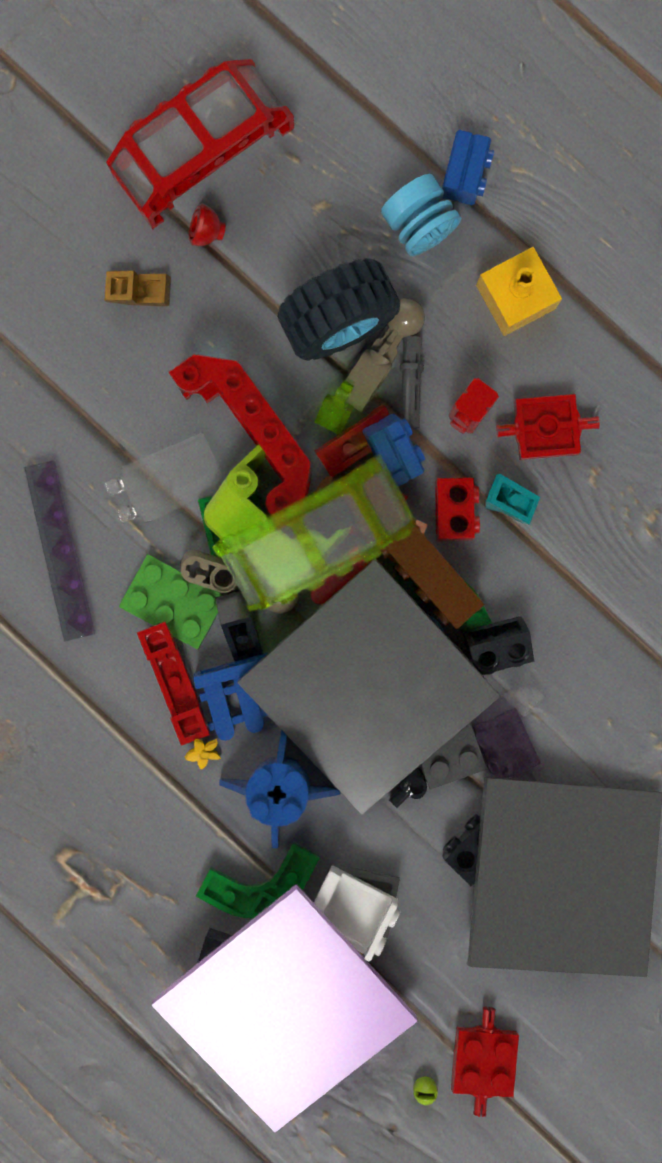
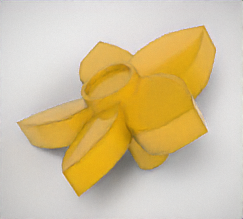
[185,739,221,770]

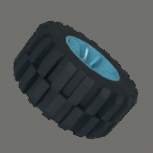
[278,258,400,361]

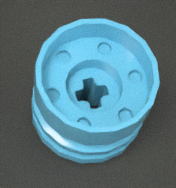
[381,174,462,256]

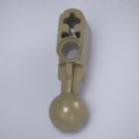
[337,298,425,413]
[181,550,299,613]

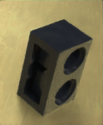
[463,616,534,675]
[442,814,481,887]

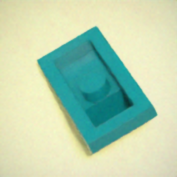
[485,473,540,525]

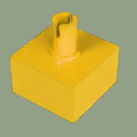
[476,247,562,336]

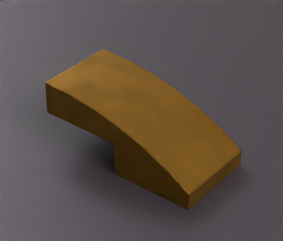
[104,271,171,306]

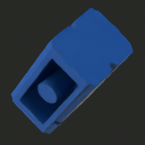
[442,130,495,205]
[362,414,425,488]

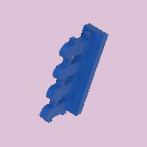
[193,652,269,741]

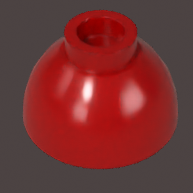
[189,204,226,246]

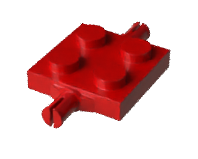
[496,394,600,460]
[451,1007,519,1117]

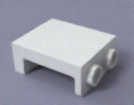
[313,865,401,962]

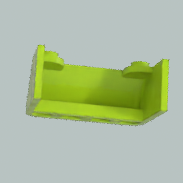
[204,444,352,593]

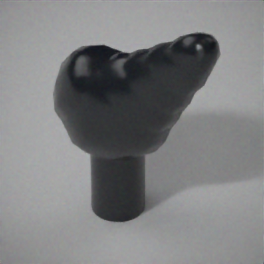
[389,766,427,808]

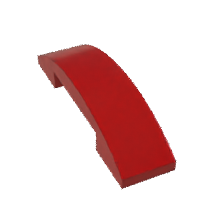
[137,621,210,746]

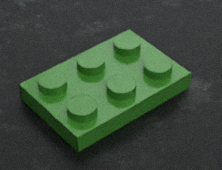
[119,554,223,650]

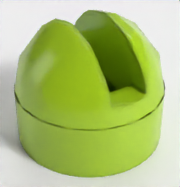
[413,1076,438,1106]

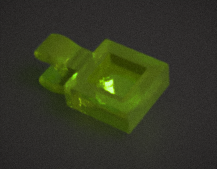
[314,380,354,435]

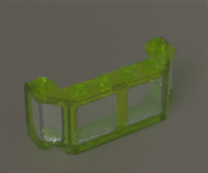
[212,454,416,611]

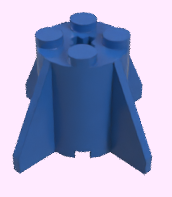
[219,729,340,849]

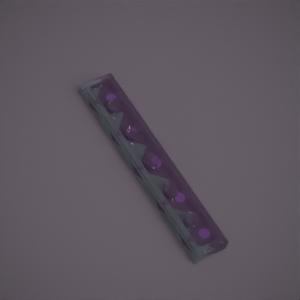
[24,460,95,642]

